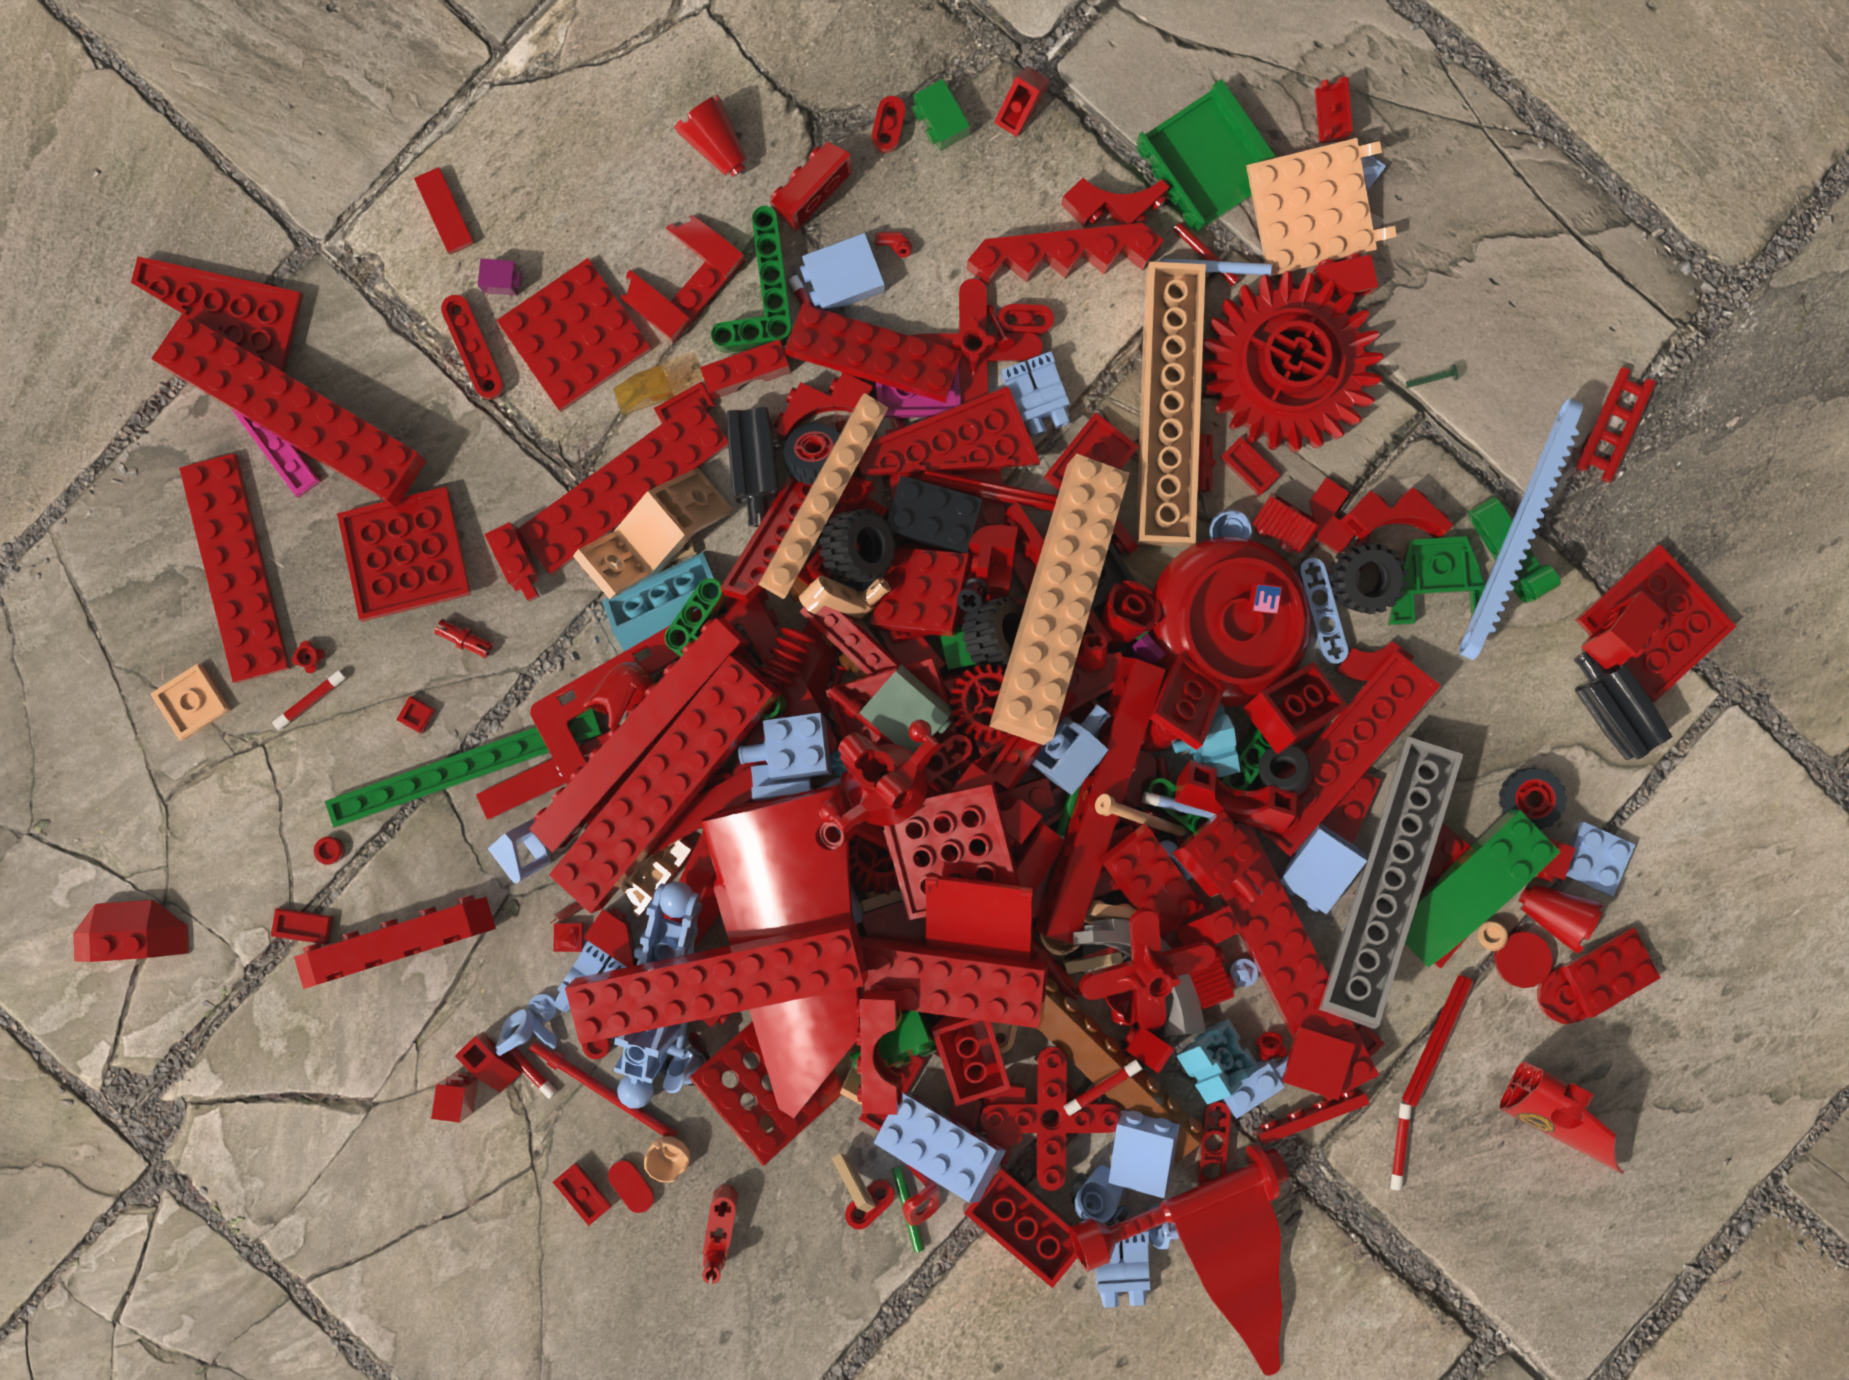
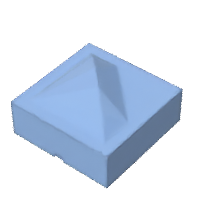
[1361,155,1386,191]

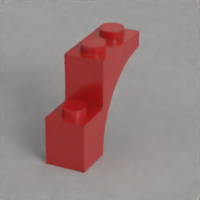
[1061,178,1169,228]
[774,372,874,441]
[1340,486,1453,540]

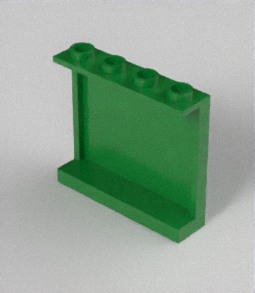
[1136,79,1276,232]

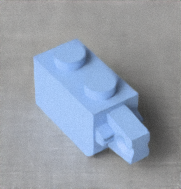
[1222,1056,1289,1119]

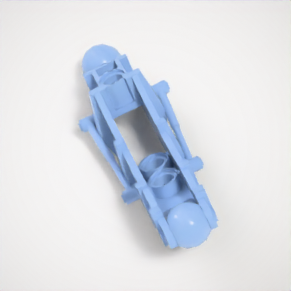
[614,881,702,1109]

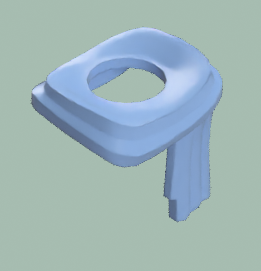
[496,1009,557,1056]

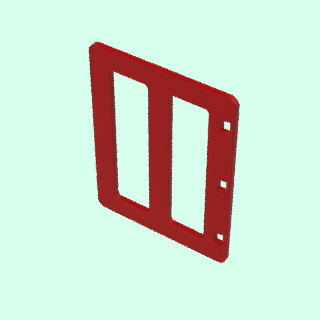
[530,595,838,861]

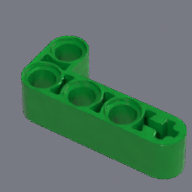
[1468,497,1561,603]

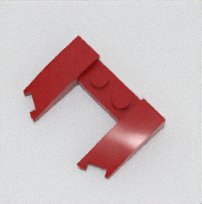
[621,215,745,344]

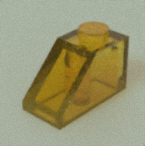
[613,365,674,416]

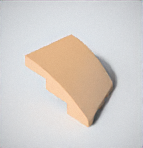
[621,838,695,917]

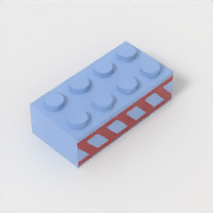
[874,1092,1006,1203]

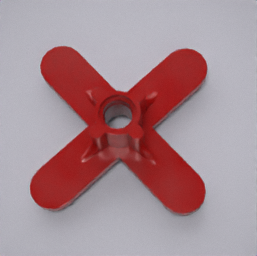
[911,278,1043,405]
[1079,907,1216,1032]
[980,1046,1122,1191]

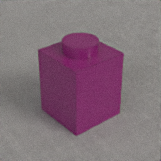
[478,258,523,296]

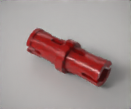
[1198,434,1216,492]
[434,619,493,659]

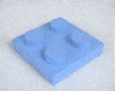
[1566,822,1635,896]

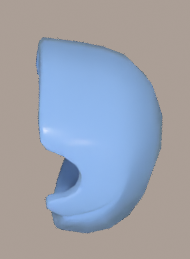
[1209,509,1253,539]

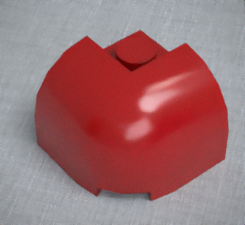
[966,525,1018,602]

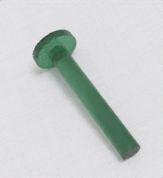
[1405,364,1458,388]

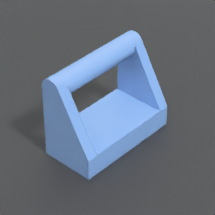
[488,818,551,883]

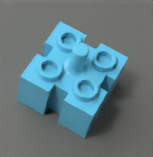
[1172,702,1240,778]
[1176,1019,1259,1105]

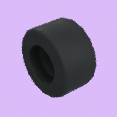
[1258,745,1312,796]

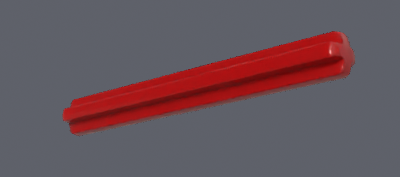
[922,469,1058,511]
[1402,975,1473,1107]

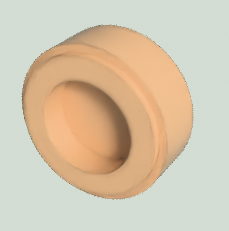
[1478,921,1508,951]

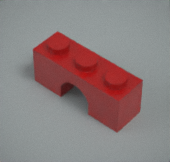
[700,340,791,400]
[951,763,1042,847]

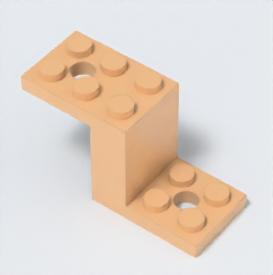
[573,468,733,599]

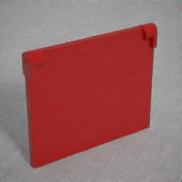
[925,874,1034,961]

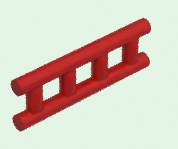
[1576,367,1656,483]

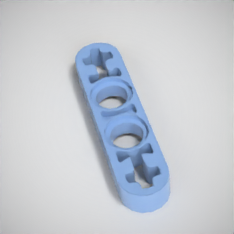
[1298,558,1348,664]

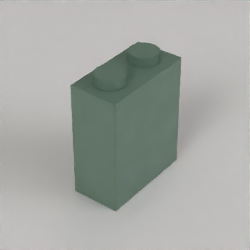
[859,664,953,753]

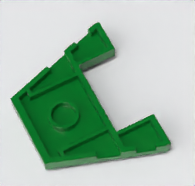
[1388,536,1499,626]

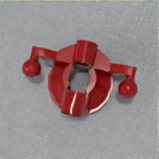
[819,719,941,833]

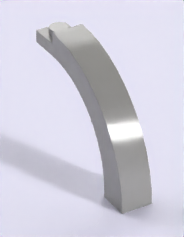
[1073,919,1205,1036]

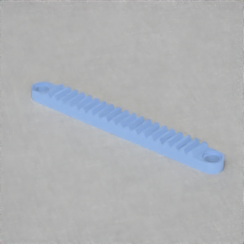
[1459,398,1583,660]

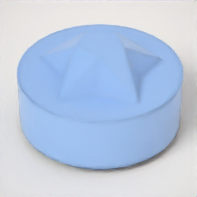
[1228,958,1258,987]
[528,993,558,1023]

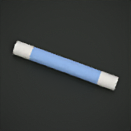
[1142,792,1216,818]

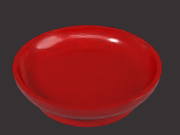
[1148,536,1312,707]

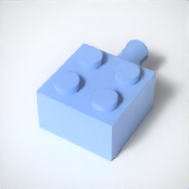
[1031,704,1110,795]
[738,713,832,782]

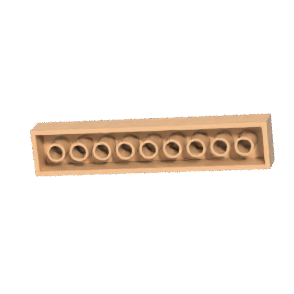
[1135,262,1206,547]
[990,454,1129,745]

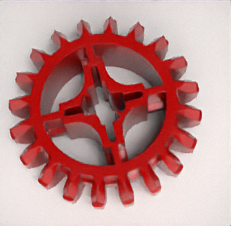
[948,664,1012,743]
[849,834,920,895]

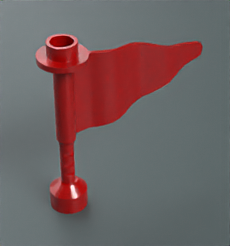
[1069,1143,1288,1376]

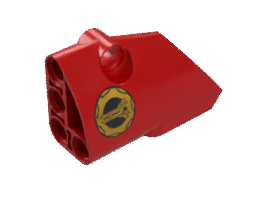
[1499,1062,1624,1175]

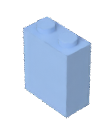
[800,233,885,312]
[1279,823,1367,914]
[1108,1110,1180,1198]

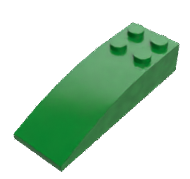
[1405,809,1560,968]

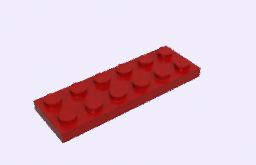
[785,304,962,403]

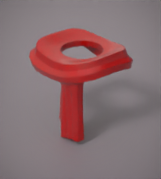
[902,1164,940,1226]

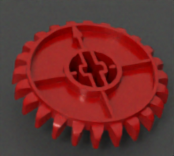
[1202,271,1383,452]

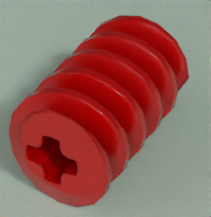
[757,627,816,690]

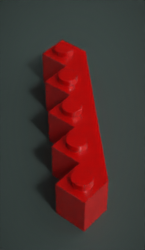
[967,223,1164,286]
[294,894,496,989]

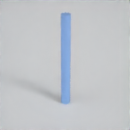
[1160,258,1272,275]

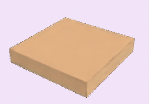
[150,663,231,741]

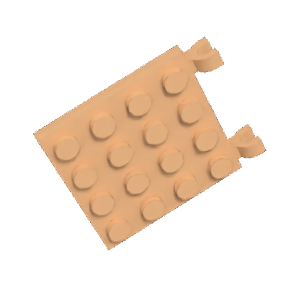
[1246,138,1397,276]

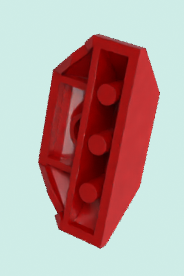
[73,900,189,962]

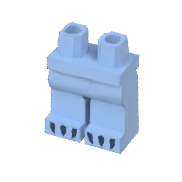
[1000,351,1070,438]
[554,941,626,1013]
[1095,1230,1150,1308]

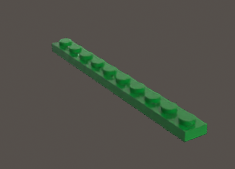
[324,709,603,828]

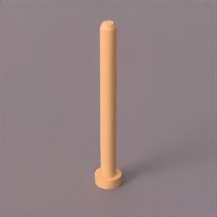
[1095,794,1186,837]

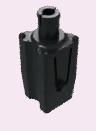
[727,407,780,527]
[1574,651,1673,760]

